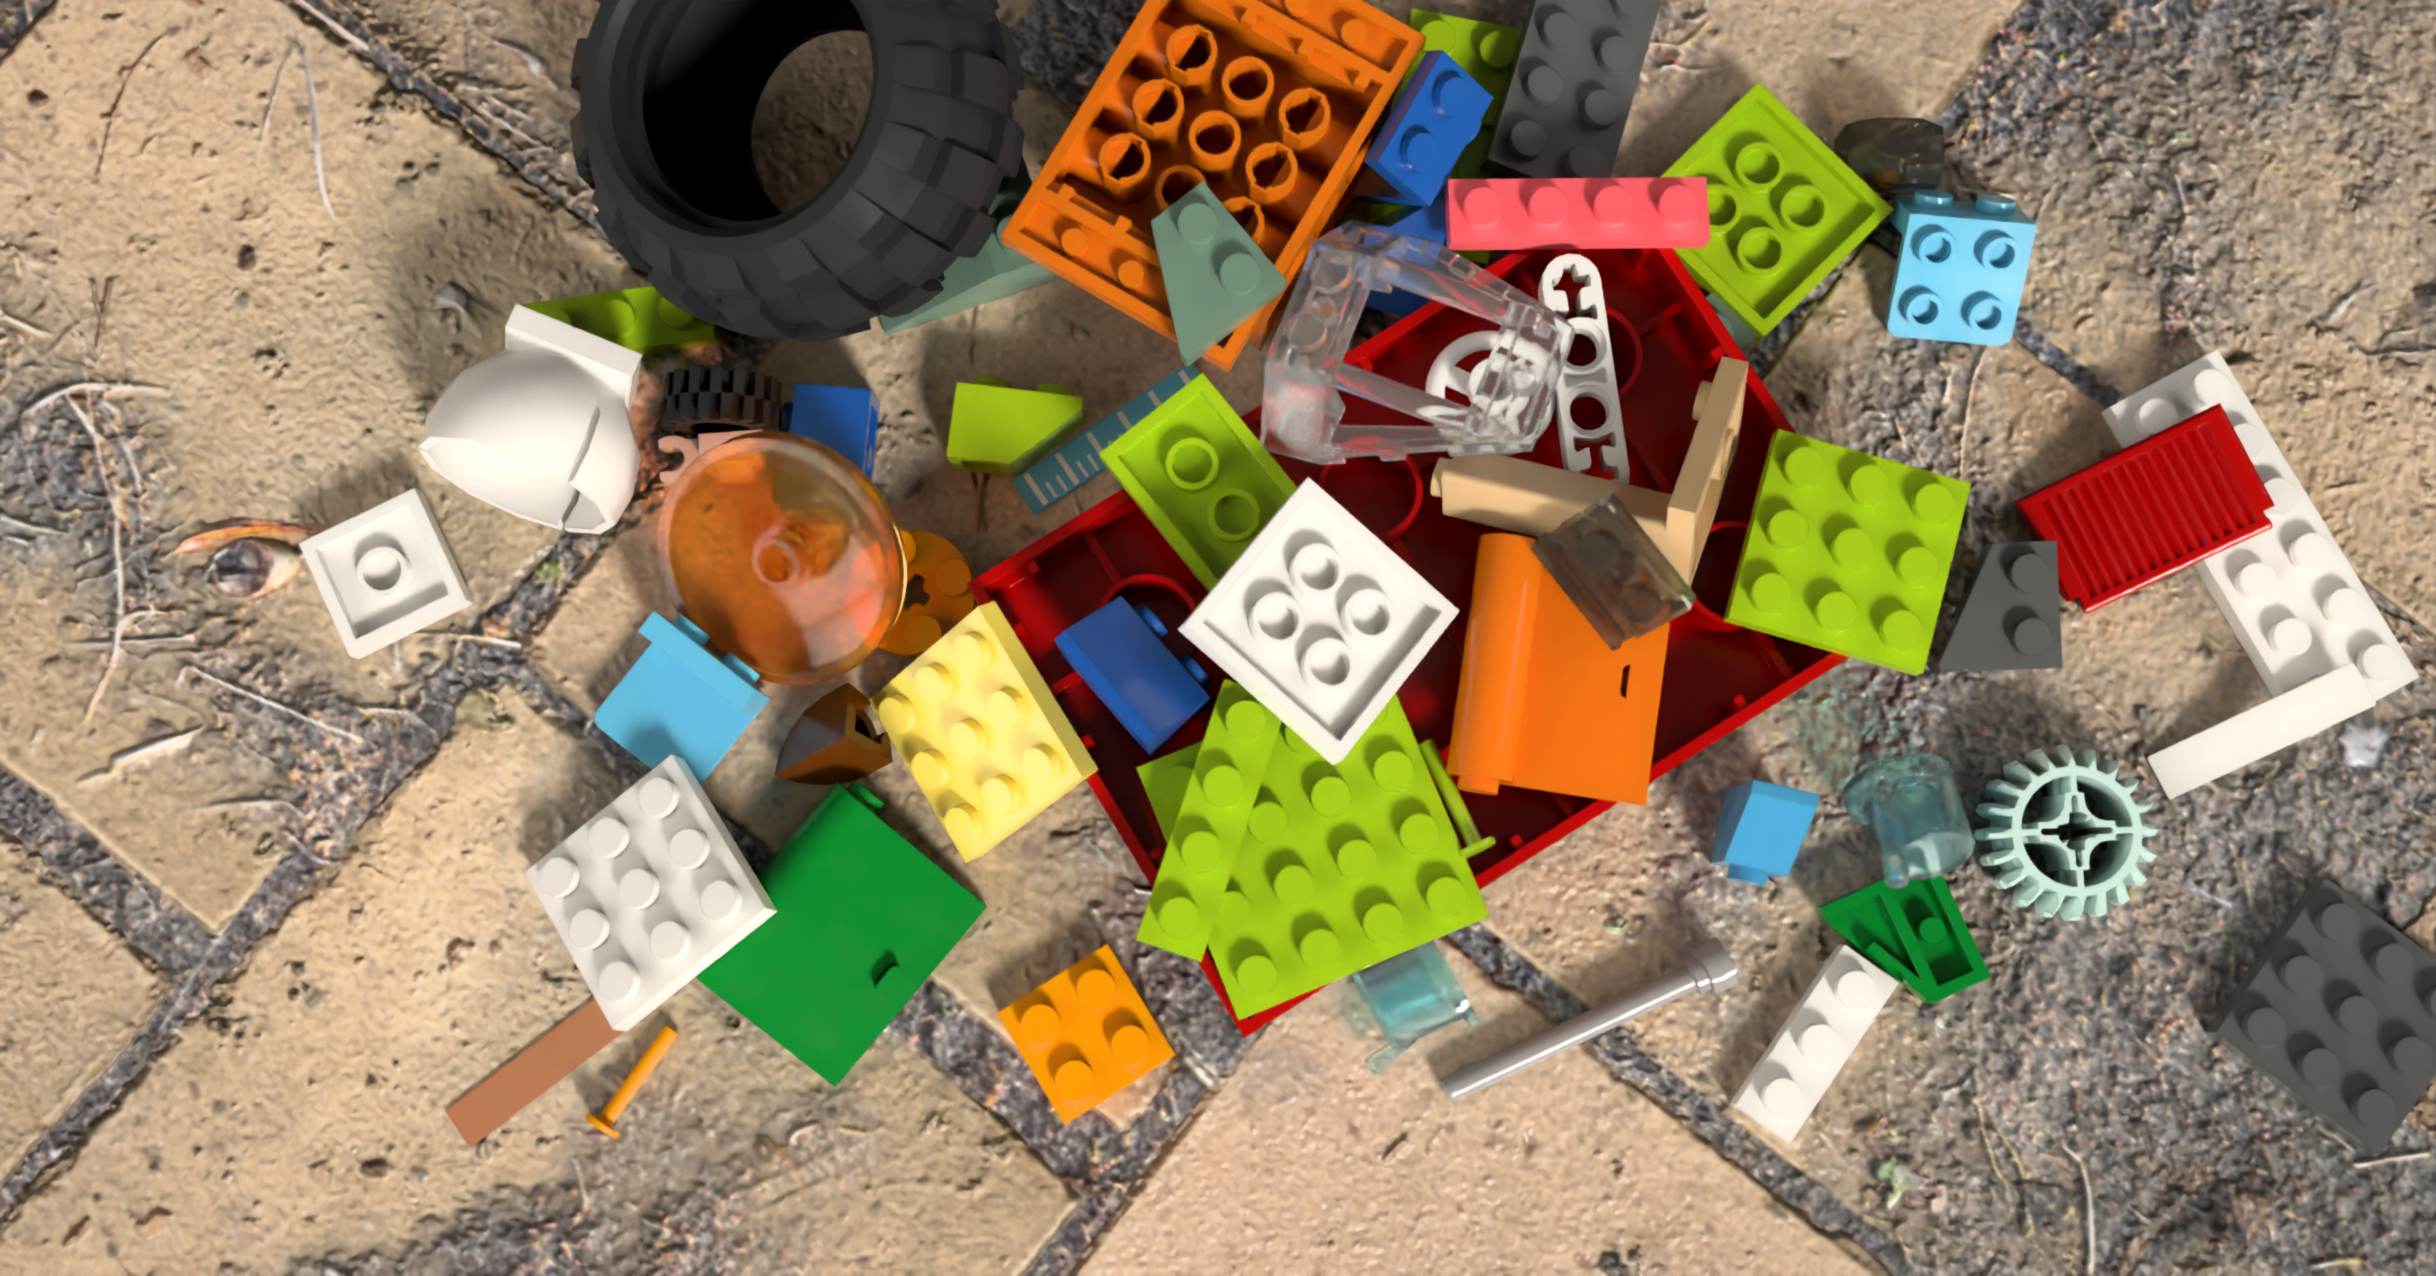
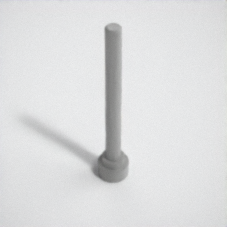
[1440,937,1739,1103]

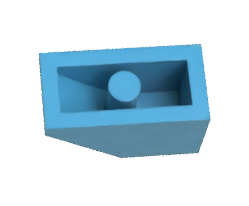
[1710,780,1820,887]

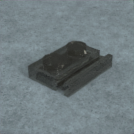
[1531,492,1697,651]

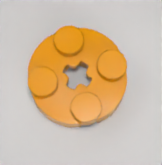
[848,529,977,658]

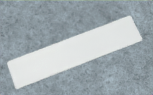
[2147,662,2376,799]

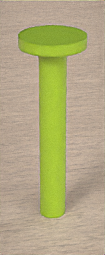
[1418,739,1496,858]

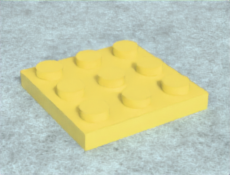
[869,601,1098,863]

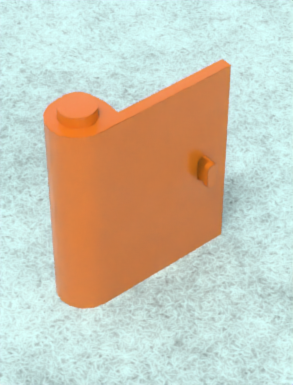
[1446,533,1674,806]

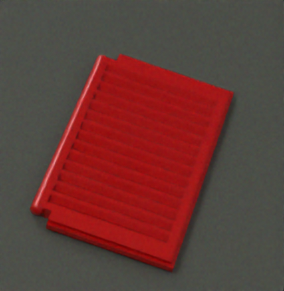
[2014,403,2275,614]

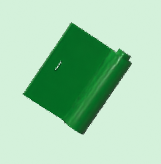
[696,779,987,1087]

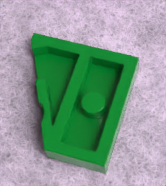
[1814,857,1991,1004]

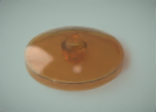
[657,431,907,685]

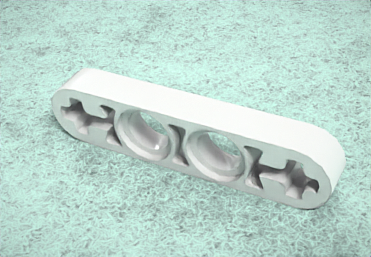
[1538,254,1630,484]

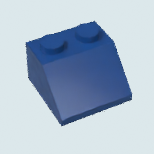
[1054,596,1212,757]

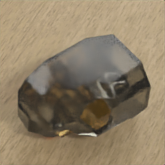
[1833,118,1945,195]

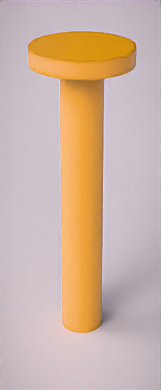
[584,1025,679,1139]

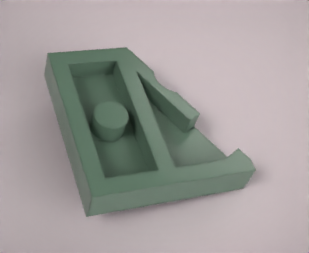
[1151,181,1287,367]

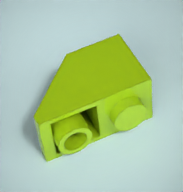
[946,376,1087,477]

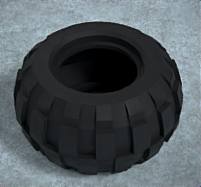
[570,0,1025,342]

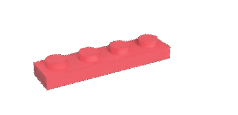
[1444,177,1710,250]

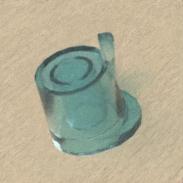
[1842,754,1976,889]
[1352,940,1482,1074]

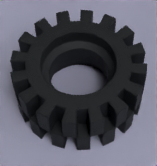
[663,366,782,439]

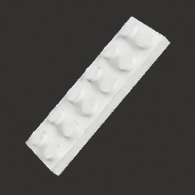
[2101,349,2419,739]

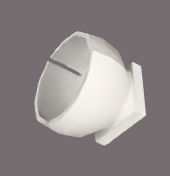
[418,304,642,534]

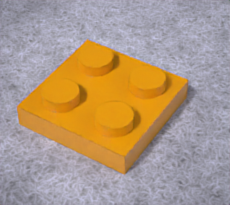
[997,944,1176,1126]

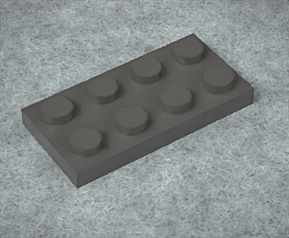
[1479,0,1662,179]

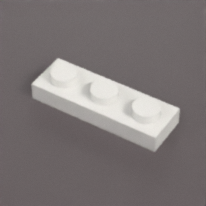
[1730,944,1899,1144]

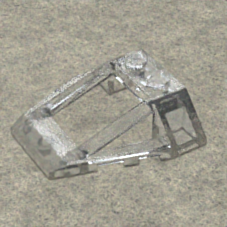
[1260,220,1576,465]

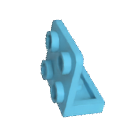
[1885,189,2037,346]
[594,611,771,785]

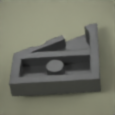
[1931,540,2062,673]

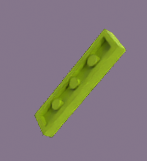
[1136,679,1282,962]

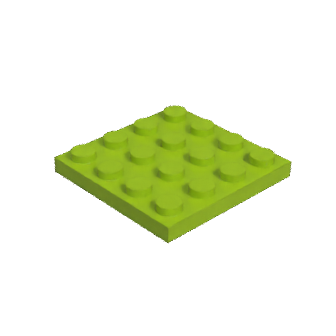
[1136,693,1490,1021]

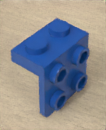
[1353,50,1494,207]

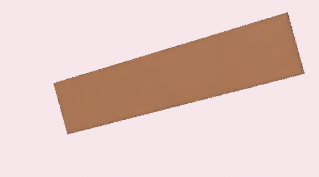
[445,998,624,1148]

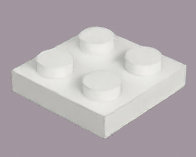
[298,488,474,659]

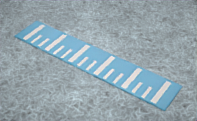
[1011,363,1201,515]

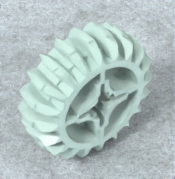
[1973,745,2160,921]

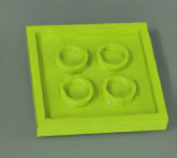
[1660,82,1894,343]
[1723,429,1971,676]

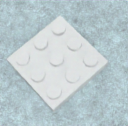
[1178,477,1460,765]
[524,754,778,1031]

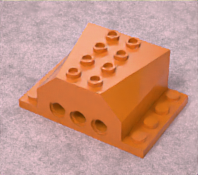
[1001,0,1427,373]

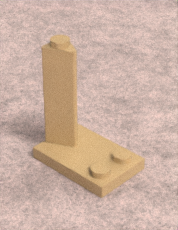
[1431,356,1749,597]

